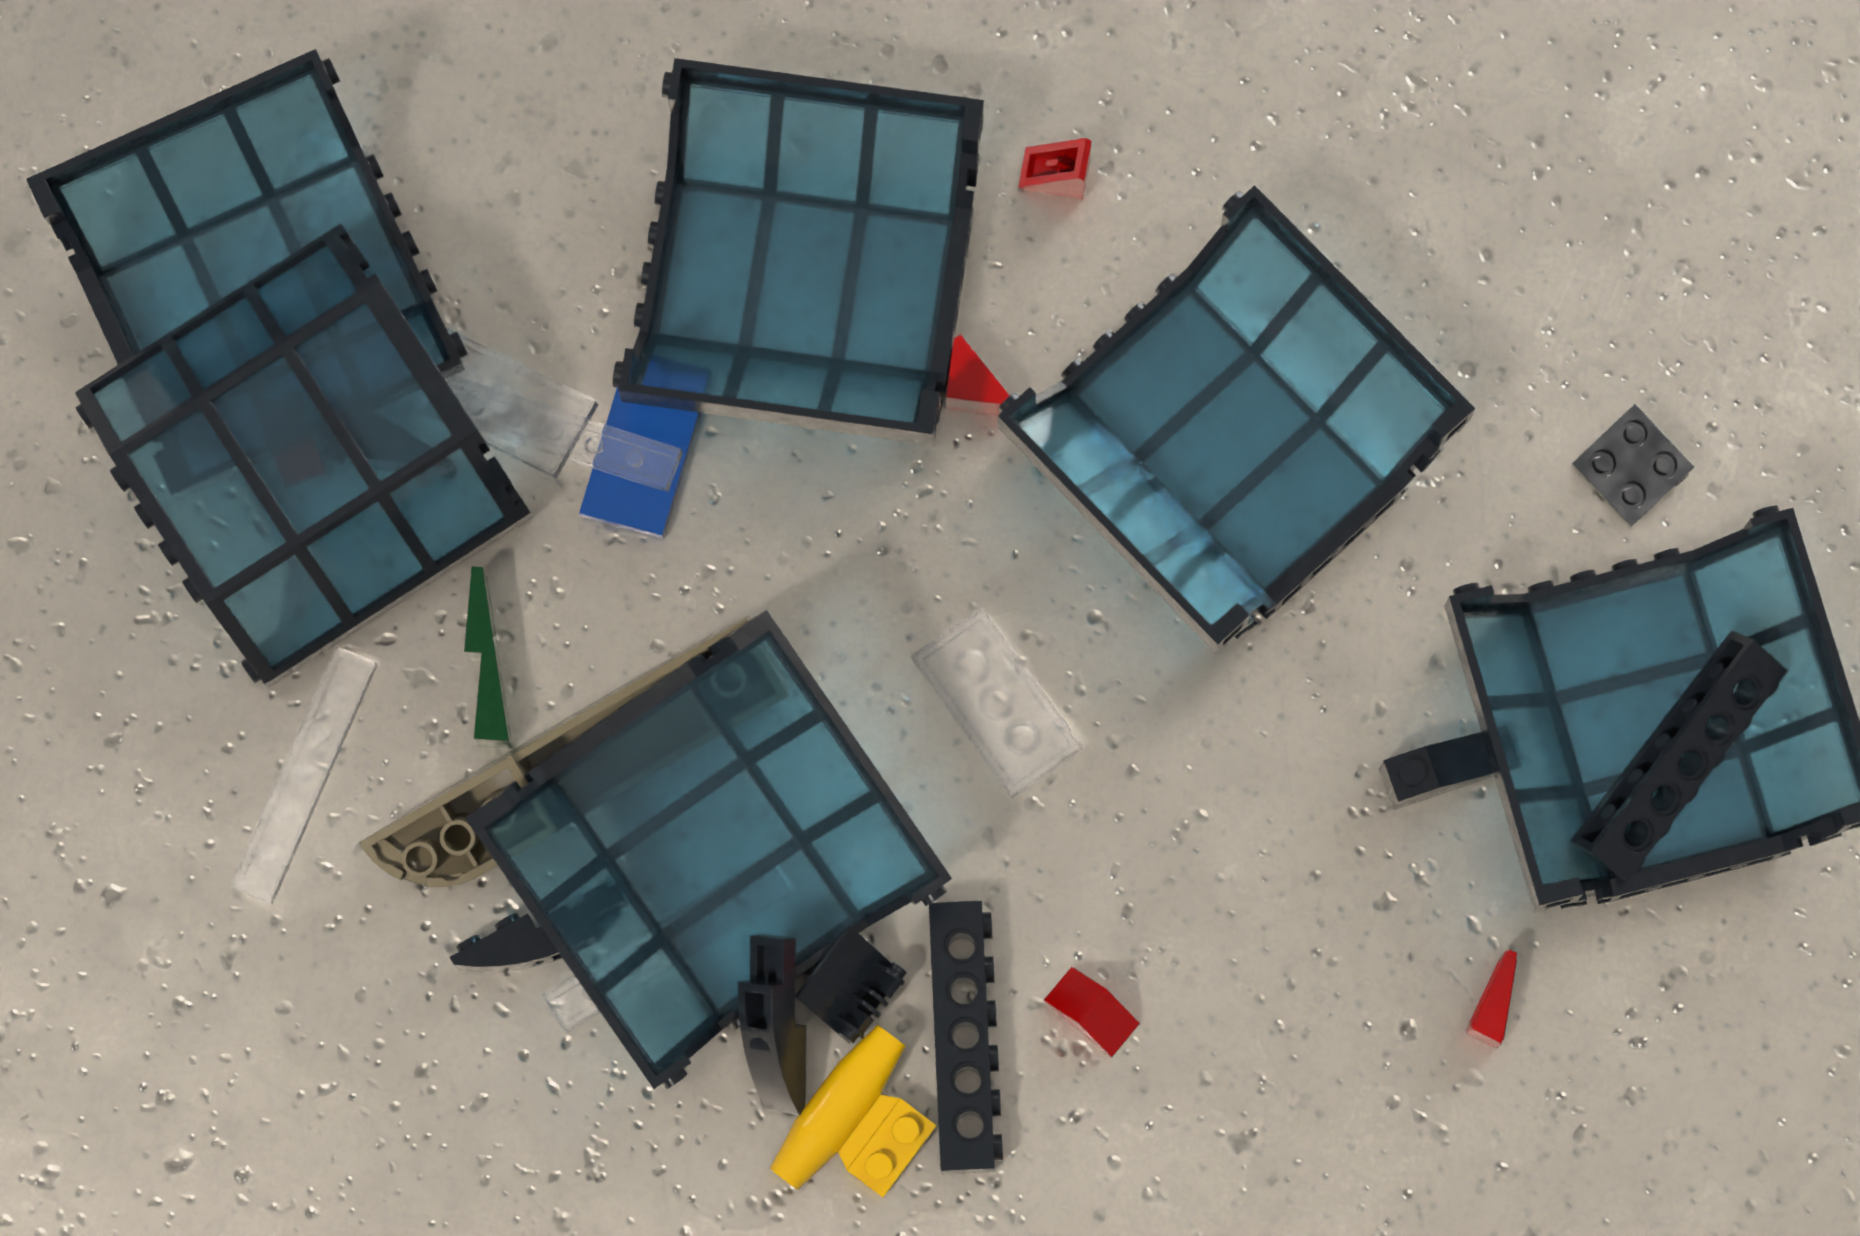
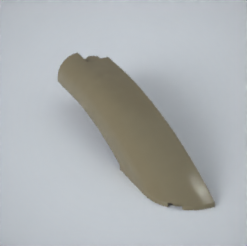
[359,615,791,887]

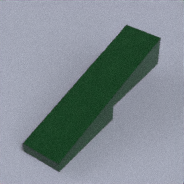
[464,566,513,749]

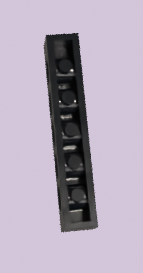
[1570,630,1788,882]
[929,901,1003,1175]

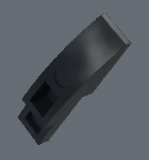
[450,885,626,973]
[738,933,806,1115]

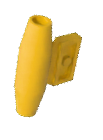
[770,1025,937,1198]

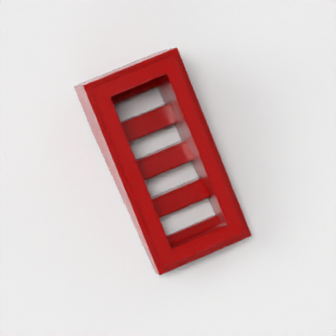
[1465,949,1517,1048]

